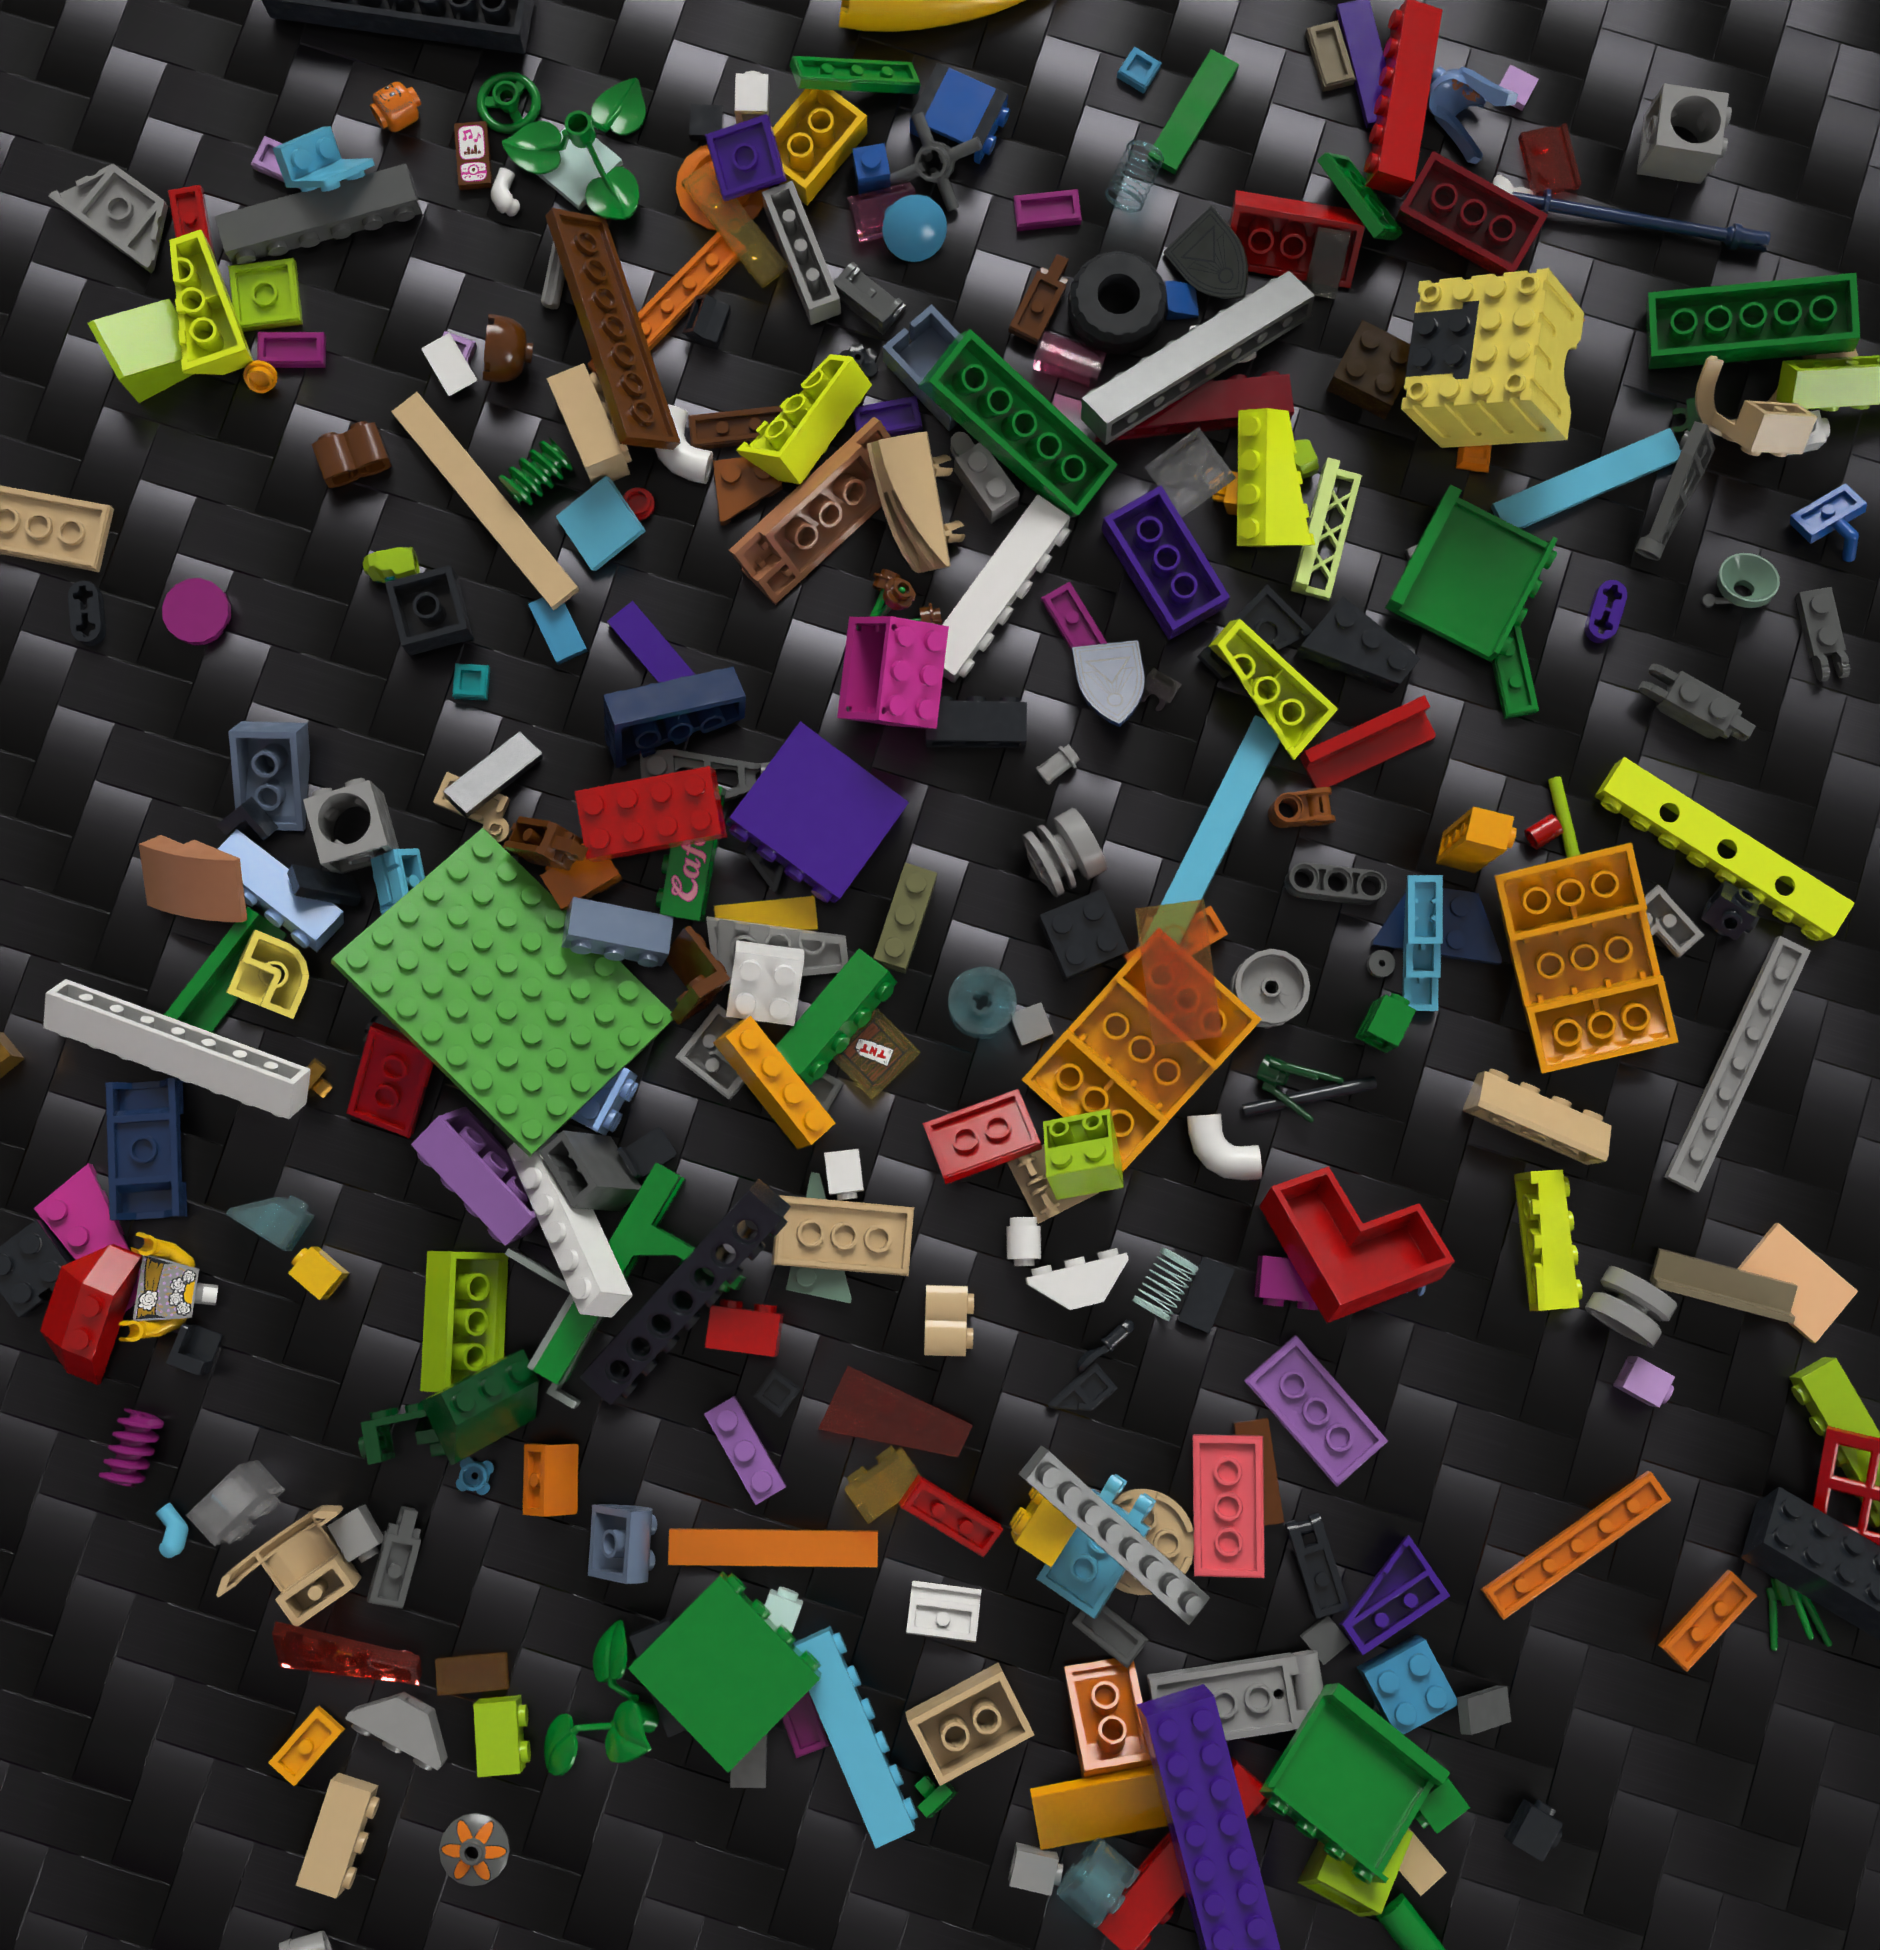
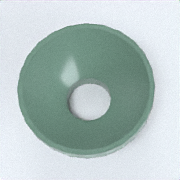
[1717,553,1780,608]

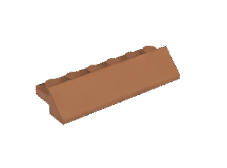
[729,417,891,605]

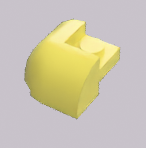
[226,930,309,1019]

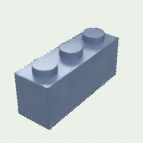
[561,897,674,967]

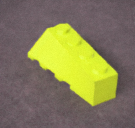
[169,229,253,375]
[736,354,872,485]
[1237,408,1315,547]
[1209,619,1338,760]
[1514,1169,1583,1311]

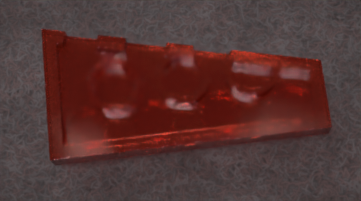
[818,1366,973,1457]
[272,1621,422,1685]

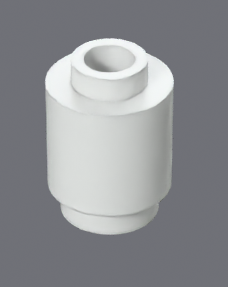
[1006,1217,1041,1266]

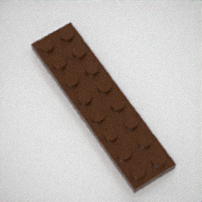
[545,208,681,450]

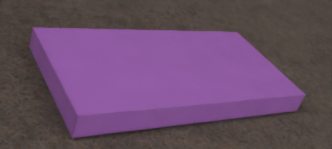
[1244,1335,1388,1487]

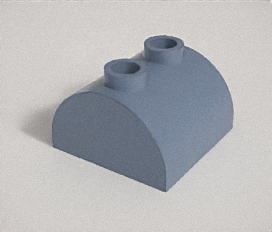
[588,1504,657,1584]

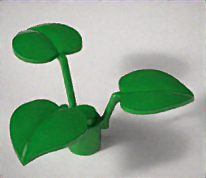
[502,78,646,220]
[544,1620,659,1776]

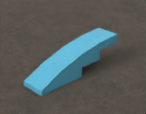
[1402,875,1443,1011]

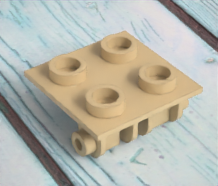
[1007,1144,1099,1224]

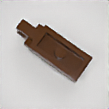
[1008,254,1069,346]

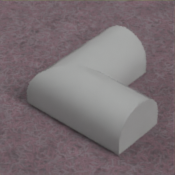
[1644,885,1704,958]
[675,1004,744,1100]

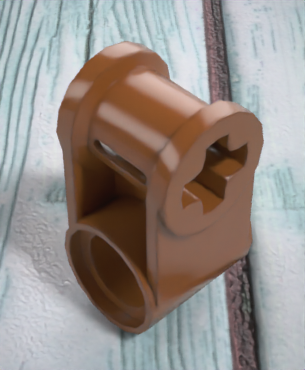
[1268,787,1336,828]

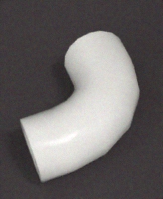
[655,404,713,484]
[1187,1114,1262,1180]

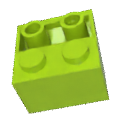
[1043,1109,1124,1200]

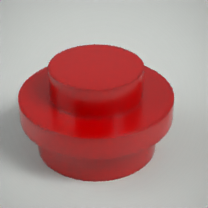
[623,487,655,521]

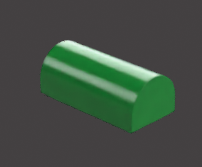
[1375,1893,1446,1950]

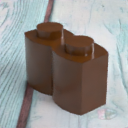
[311,421,392,488]

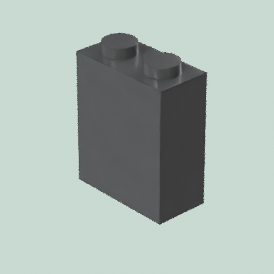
[540,1130,641,1211]

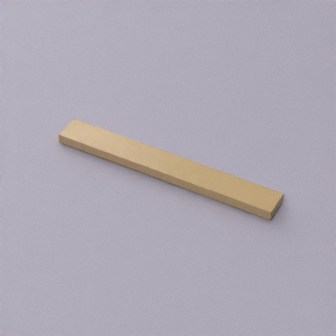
[391,392,580,611]

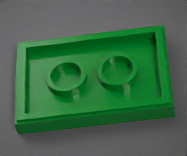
[1317,152,1403,241]

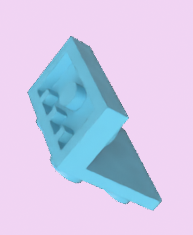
[272,126,375,192]

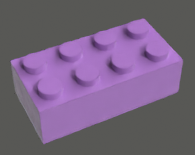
[411,1106,540,1246]

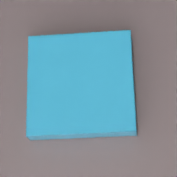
[556,476,646,571]

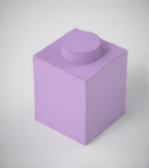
[1613,1356,1675,1408]

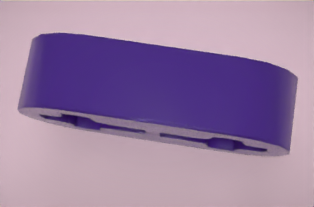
[1584,580,1627,643]

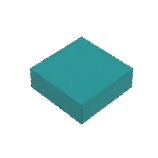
[452,663,490,701]

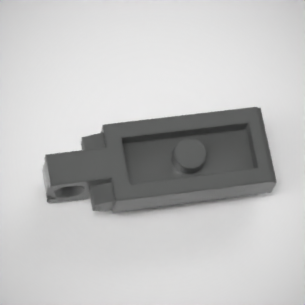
[367,1506,421,1609]

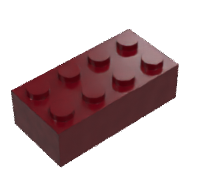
[1396,151,1548,276]

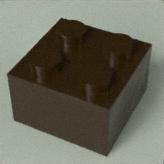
[1327,320,1410,420]

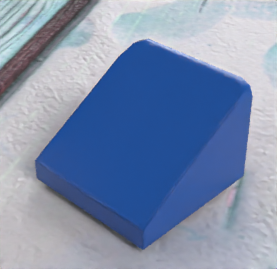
[1164,281,1199,320]

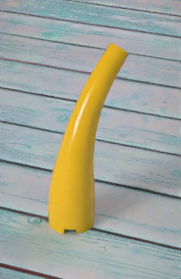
[839,0,1025,32]

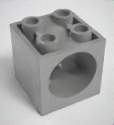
[1637,83,1732,184]
[303,778,399,874]

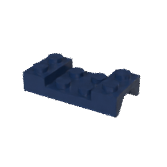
[106,1078,187,1221]

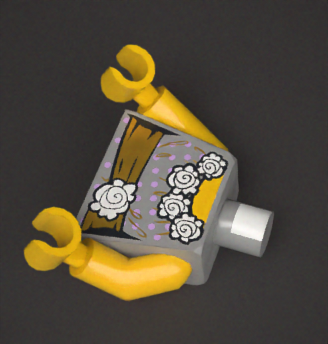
[119,1232,219,1342]

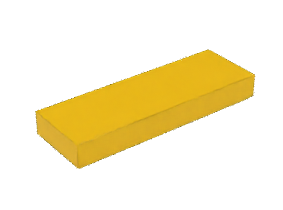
[714,896,818,931]

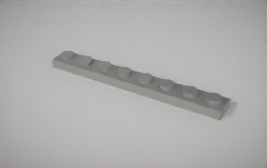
[1664,936,1810,1193]

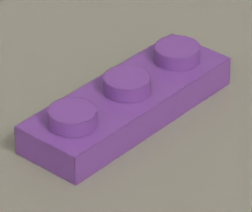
[704,1396,786,1505]

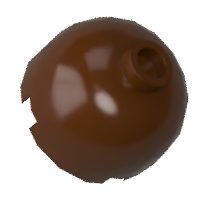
[482,314,533,382]

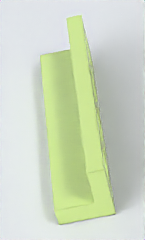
[1290,457,1362,601]

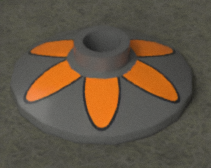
[439,1813,510,1886]

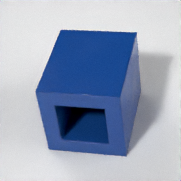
[852,143,891,196]

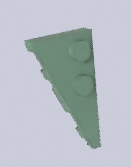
[786,1172,852,1304]

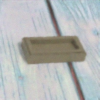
[1305,20,1355,92]

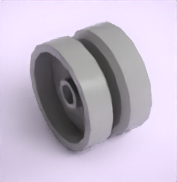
[1229,949,1310,1028]
[1585,1266,1677,1348]

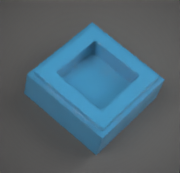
[1117,46,1162,94]

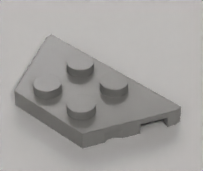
[48,164,168,273]

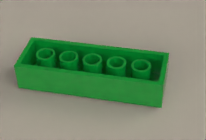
[1645,273,1860,369]
[918,329,1118,518]

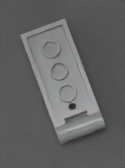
[1147,1650,1323,1741]

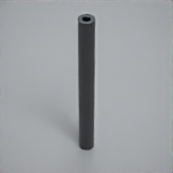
[1242,1076,1377,1117]

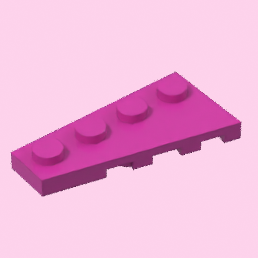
[34,1164,141,1312]

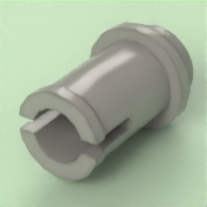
[1036,744,1080,785]

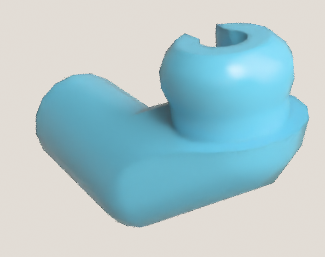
[156,1503,189,1558]

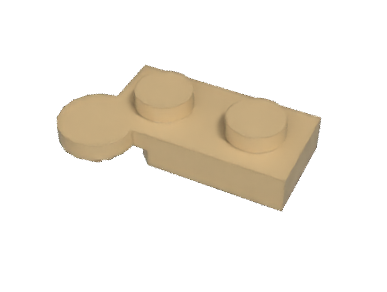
[433,772,510,843]

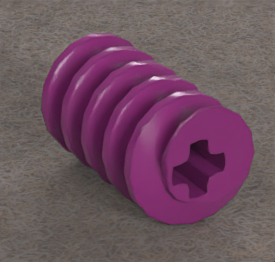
[98,1408,164,1487]

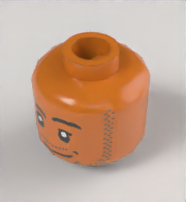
[370,82,421,132]

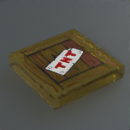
[832,1007,921,1101]

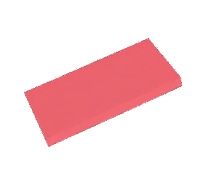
[1193,1434,1265,1578]

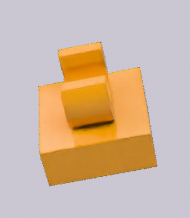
[1210,471,1238,516]

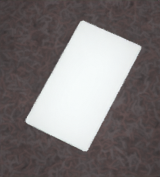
[421,333,477,396]

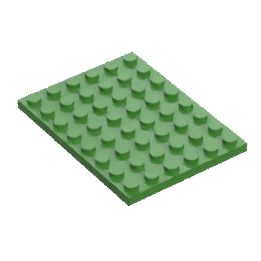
[331,828,674,1157]

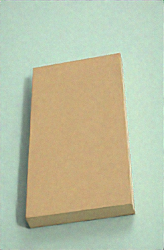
[0,485,114,572]
[772,1195,914,1276]

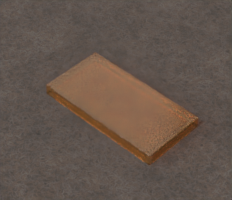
[1135,899,1222,1045]

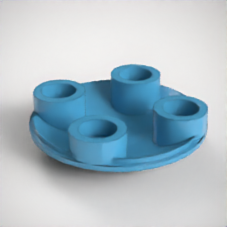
[882,195,947,262]

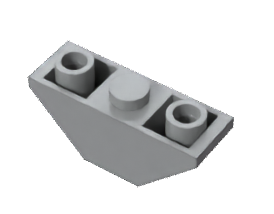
[345,1692,448,1770]

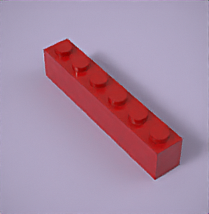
[1364,0,1443,197]
[1094,1757,1268,1950]

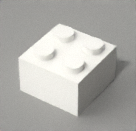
[726,940,804,1026]

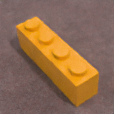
[1436,806,1517,873]
[713,1016,836,1149]

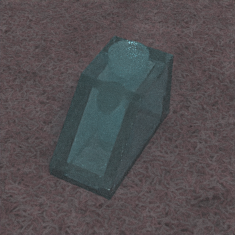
[226,1195,314,1251]

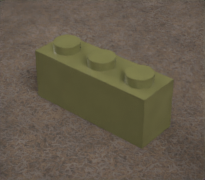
[873,862,937,974]

